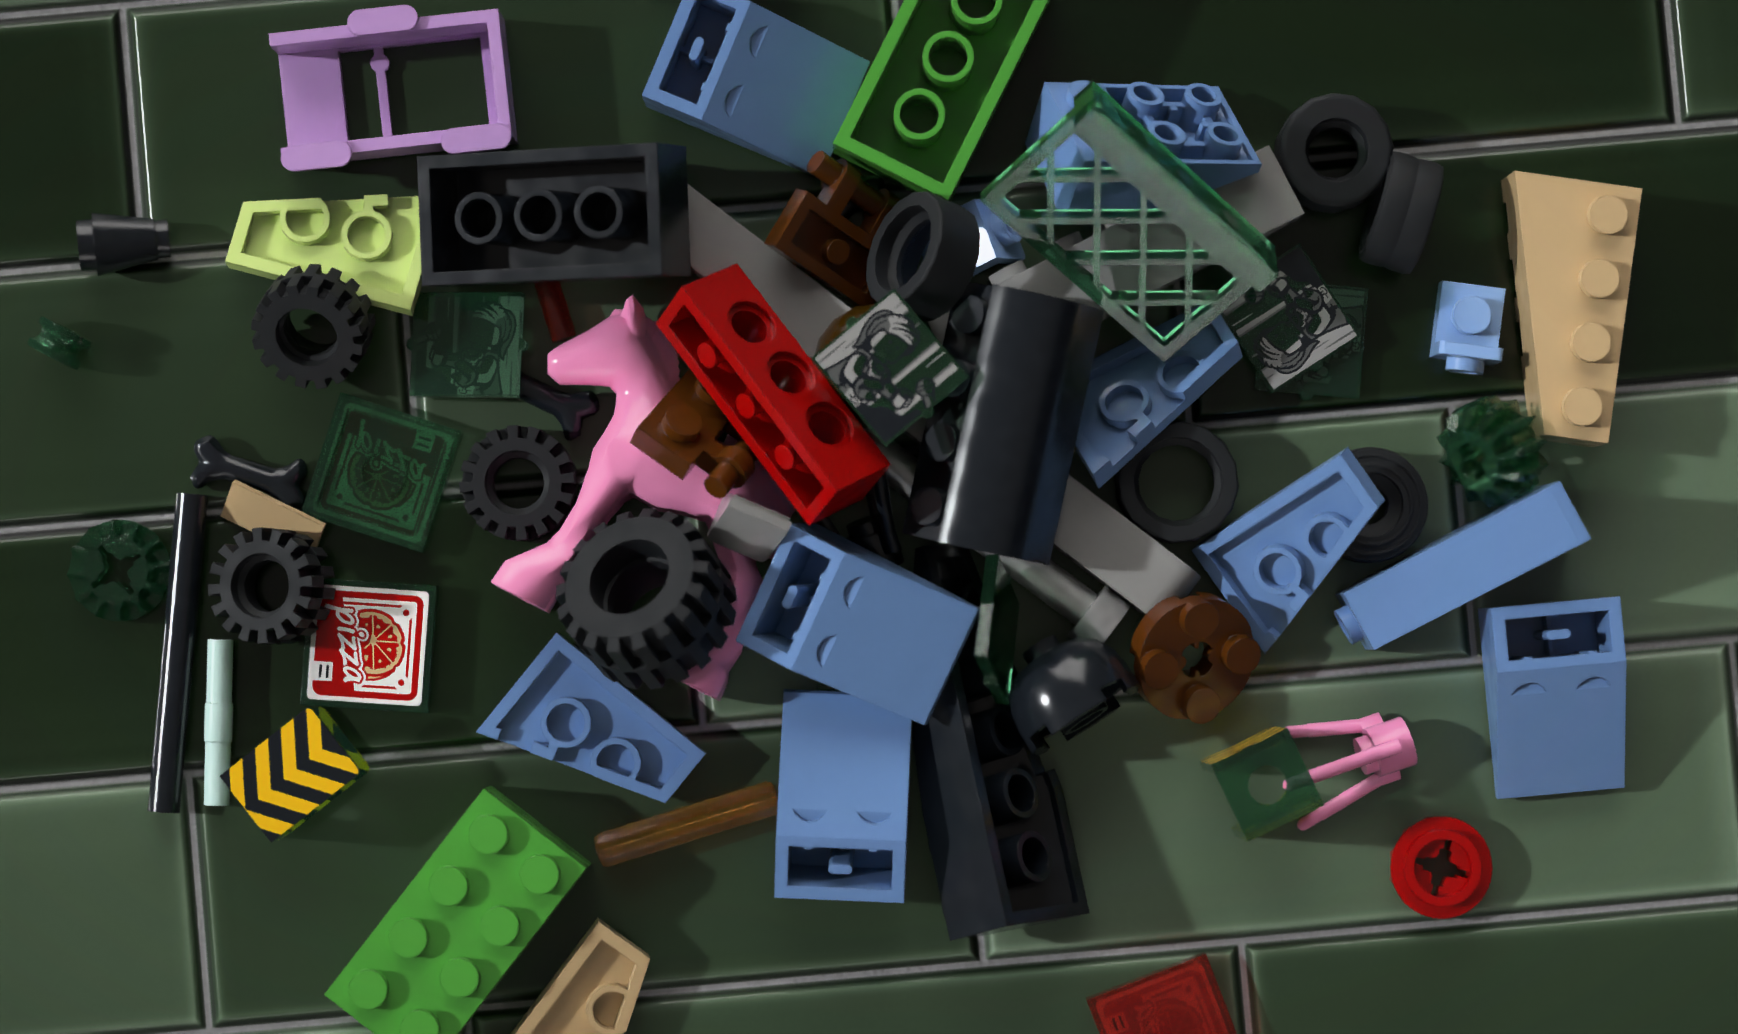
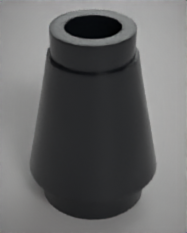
[76,213,171,276]

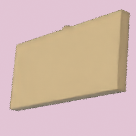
[221,479,326,547]

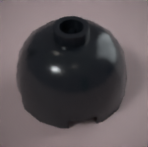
[1009,635,1141,756]

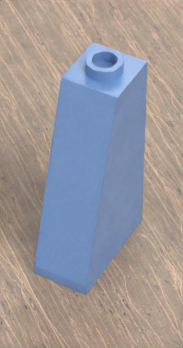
[1334,481,1591,650]

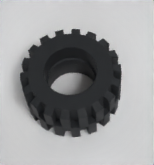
[556,509,737,690]

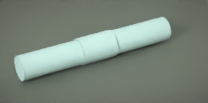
[204,639,233,806]

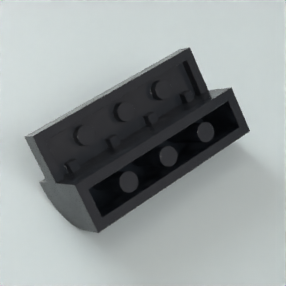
[902,282,1104,565]

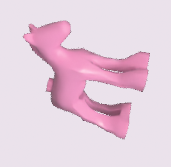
[491,295,796,701]

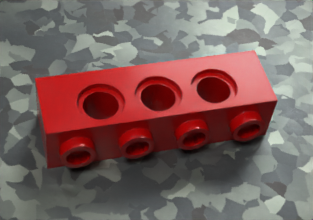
[656,263,891,526]

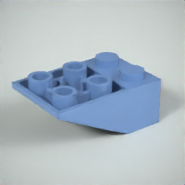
[642,0,870,176]
[1025,80,1262,224]
[735,523,981,725]
[1478,596,1626,799]
[774,689,912,903]

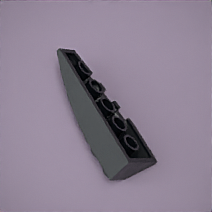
[912,545,1090,941]

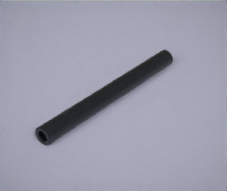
[147,493,208,813]

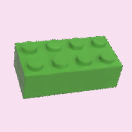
[833,0,1051,202]
[324,785,592,1034]

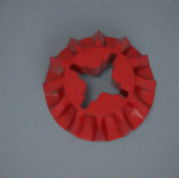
[1390,816,1493,919]

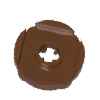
[1130,592,1261,724]

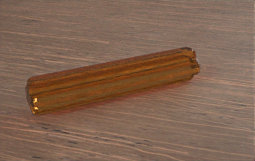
[594,781,778,867]

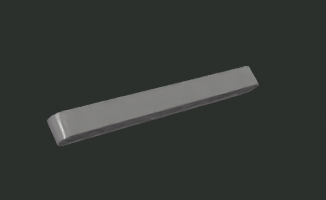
[688,185,1201,616]

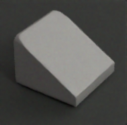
[708,493,792,562]

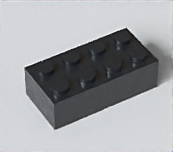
[417,142,691,287]

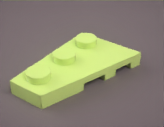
[225,194,422,316]

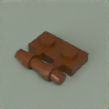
[764,151,901,306]
[630,369,757,498]

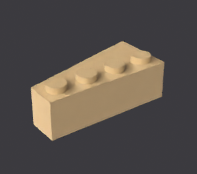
[1501,171,1642,448]

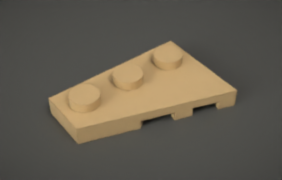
[511,917,650,1034]

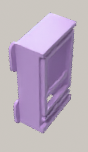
[268,5,518,172]

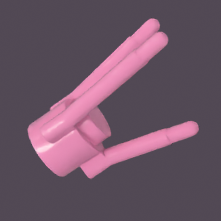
[1283,712,1417,831]

